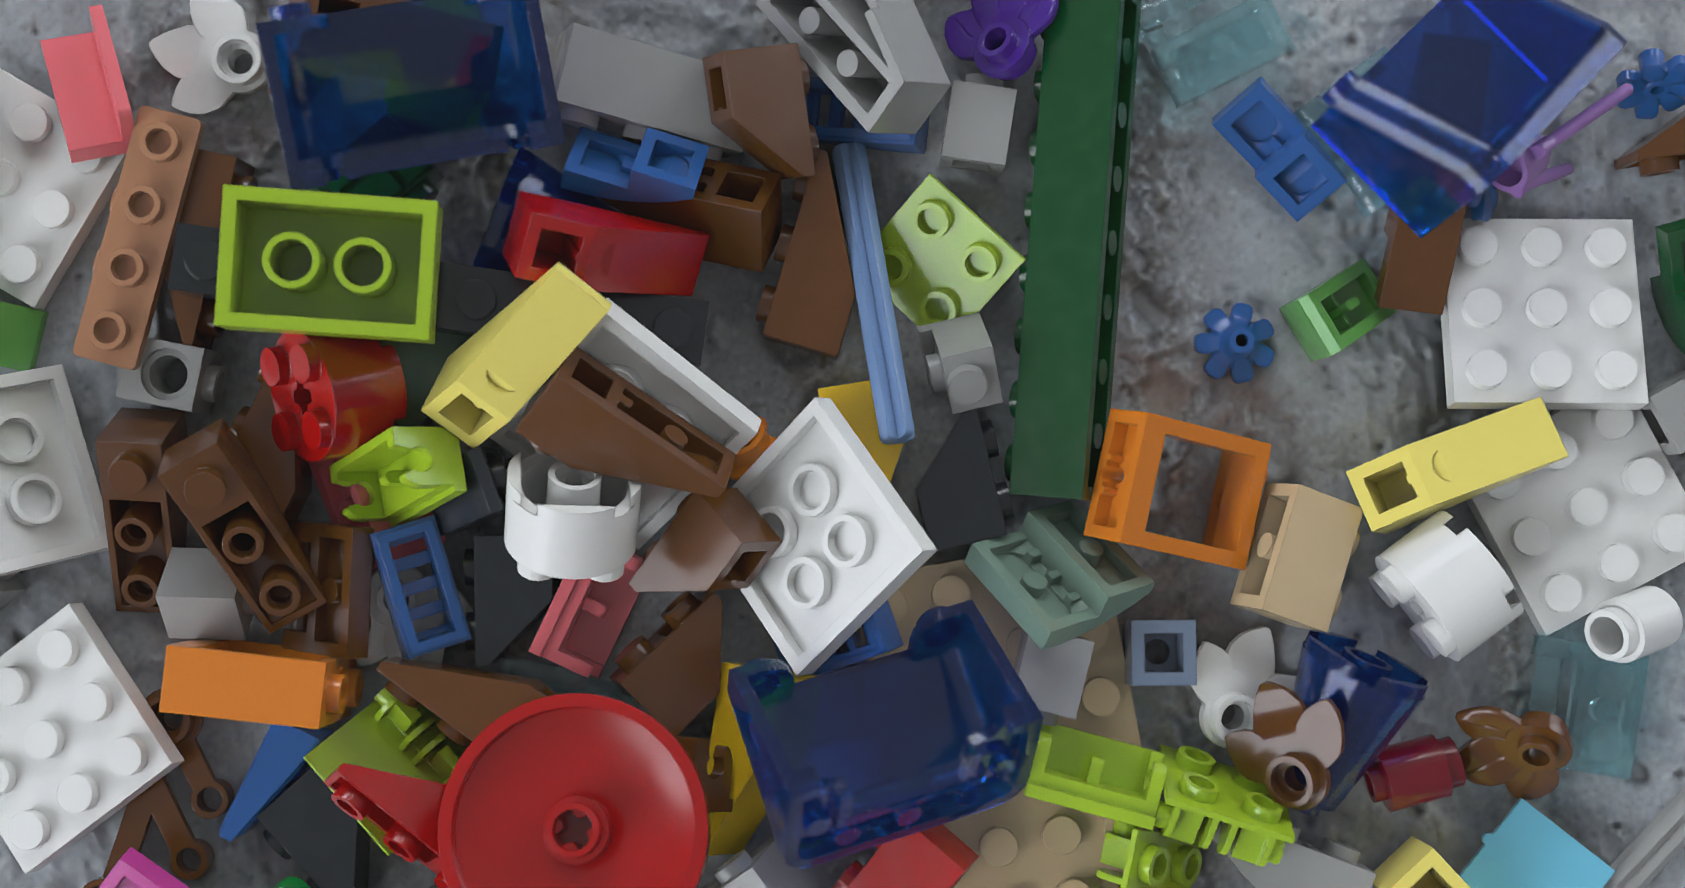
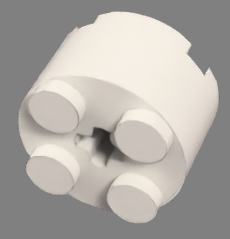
[504,449,642,583]
[1368,510,1524,661]

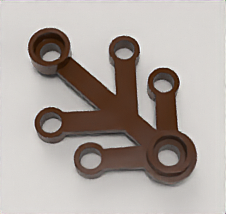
[83,688,235,888]

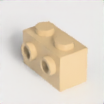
[1230,483,1363,632]

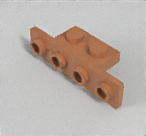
[73,105,205,370]

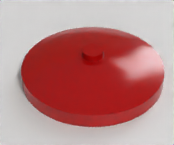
[437,693,711,888]

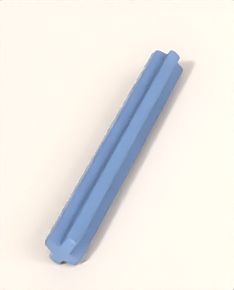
[832,142,915,445]

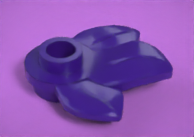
[944,0,1059,81]

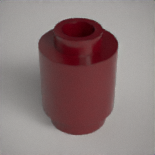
[1362,734,1466,812]

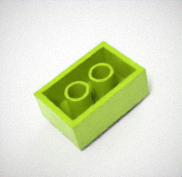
[214,184,443,344]

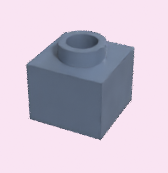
[1123,620,1197,686]

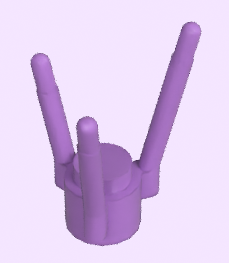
[1481,80,1633,198]

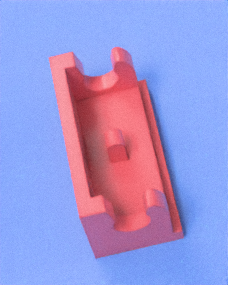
[528,553,644,678]

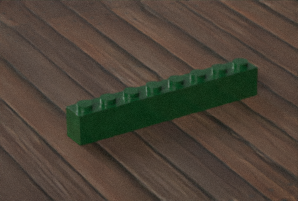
[1004,0,1142,501]

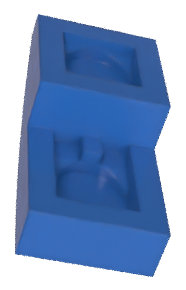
[1212,76,1347,222]
[560,127,710,203]

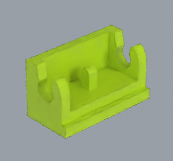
[329,427,467,527]
[1019,722,1167,831]

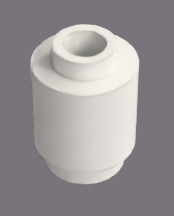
[1584,586,1683,663]

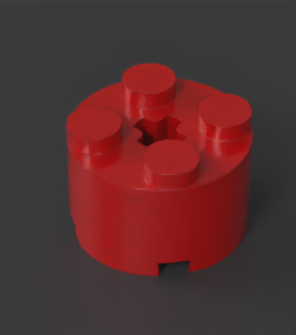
[260,333,407,462]

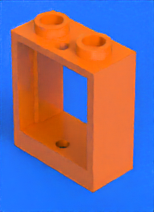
[1083,408,1272,570]
[159,639,364,729]

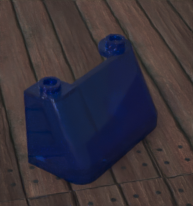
[255,0,566,190]
[1311,0,1628,238]
[727,600,1044,869]

